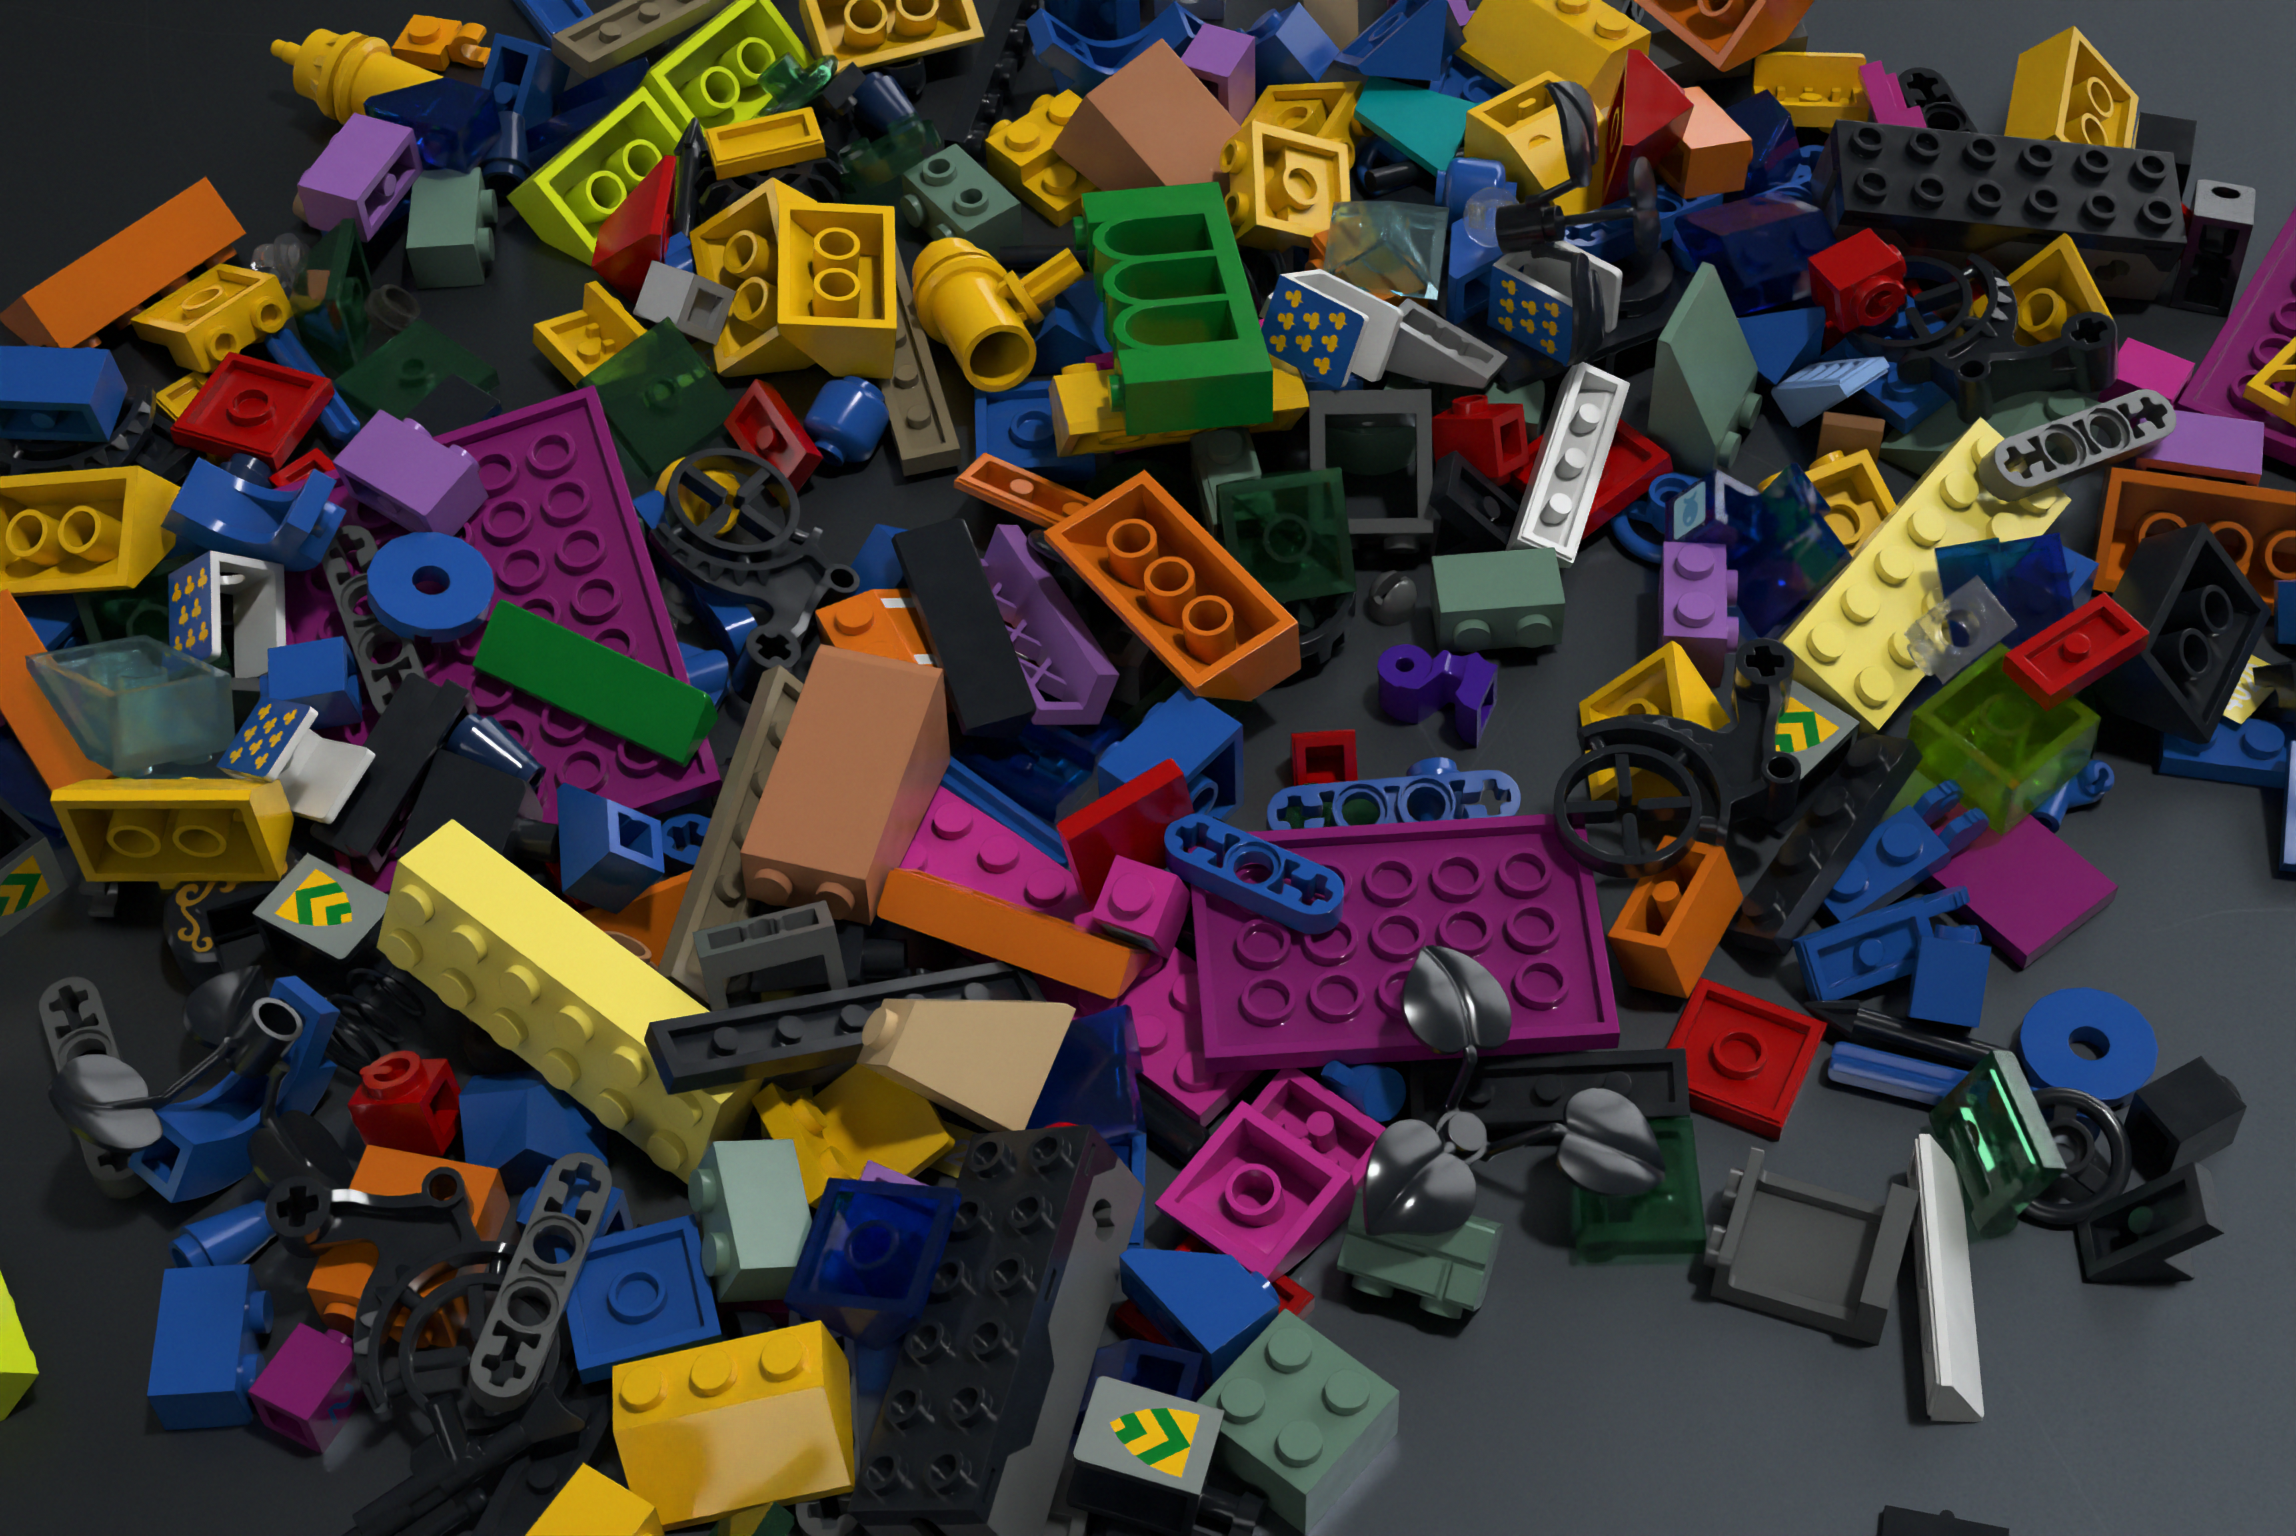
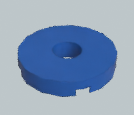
[366,532,495,643]
[2016,987,2159,1108]

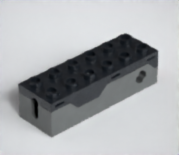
[1810,119,2191,301]
[847,1122,1145,1536]

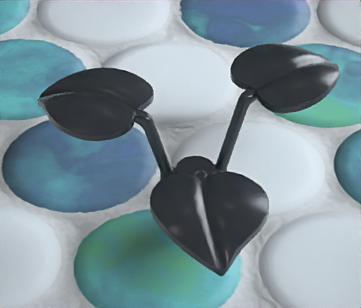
[1495,81,1662,366]
[1363,945,1666,1236]
[46,965,355,1190]

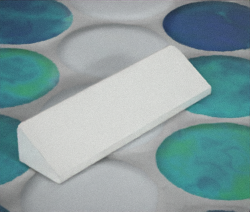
[1505,362,1630,568]
[1907,1134,1984,1422]

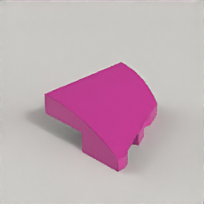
[1858,60,1927,128]

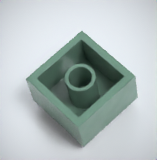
[1196,1308,1400,1535]

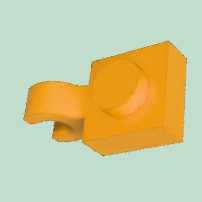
[392,14,491,71]

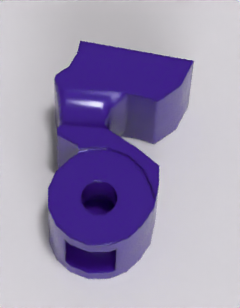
[1377,644,1498,748]

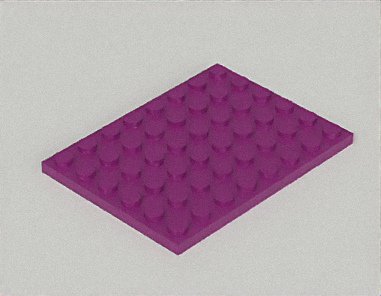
[272,385,723,895]

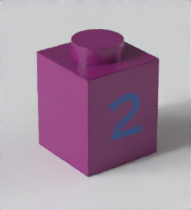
[248,1322,366,1455]

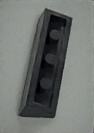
[891,518,1036,739]

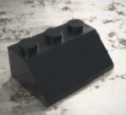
[2090,522,2272,745]

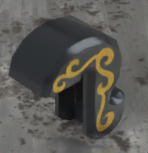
[163,845,303,987]

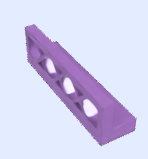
[980,524,1120,725]

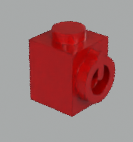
[1807,228,1907,334]
[1432,395,1530,486]
[347,1050,462,1156]

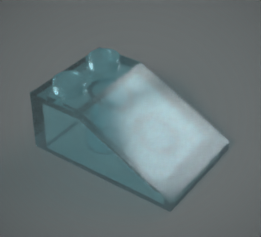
[25,635,235,778]

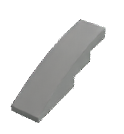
[1259,292,1509,388]

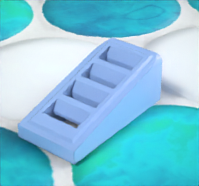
[1771,356,1890,428]

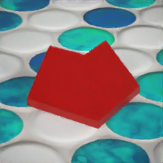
[1601,48,1694,207]
[591,155,677,306]

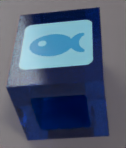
[1665,469,1762,565]

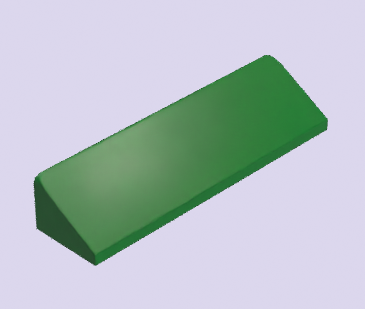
[473,599,719,768]

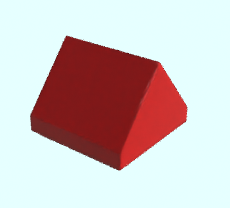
[1290,729,1358,786]

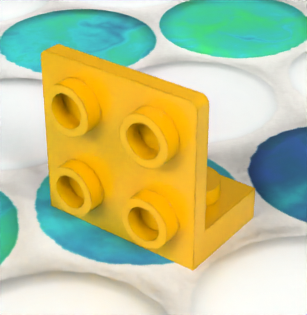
[751,1063,955,1223]

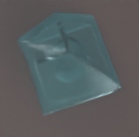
[1323,201,1449,300]

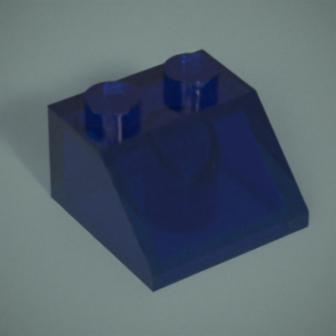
[1673,191,1838,316]

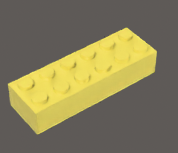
[1778,417,2071,741]
[376,819,764,1185]

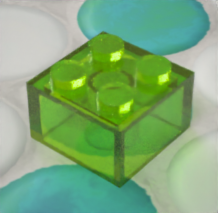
[1907,642,2101,836]

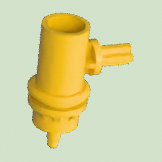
[270,28,476,154]
[912,237,1086,392]

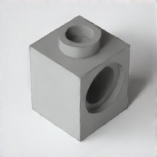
[633,260,736,345]

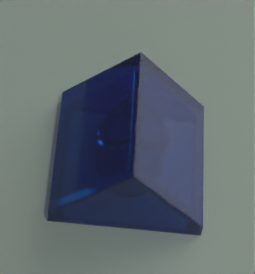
[783,1178,962,1352]

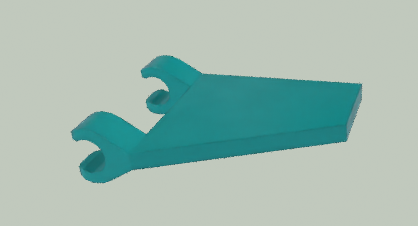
[1353,76,1486,177]

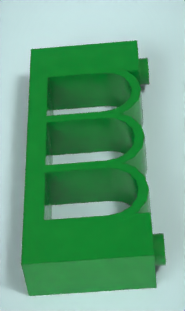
[1072,182,1273,436]

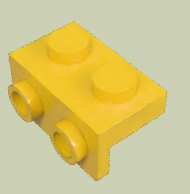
[1751,51,1869,134]
[532,281,658,404]

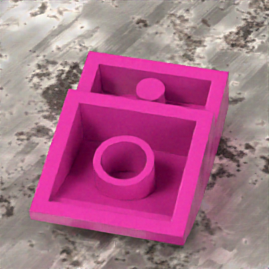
[1154,1068,1387,1283]

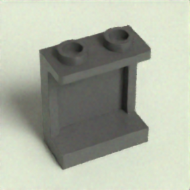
[1703,1147,1920,1345]

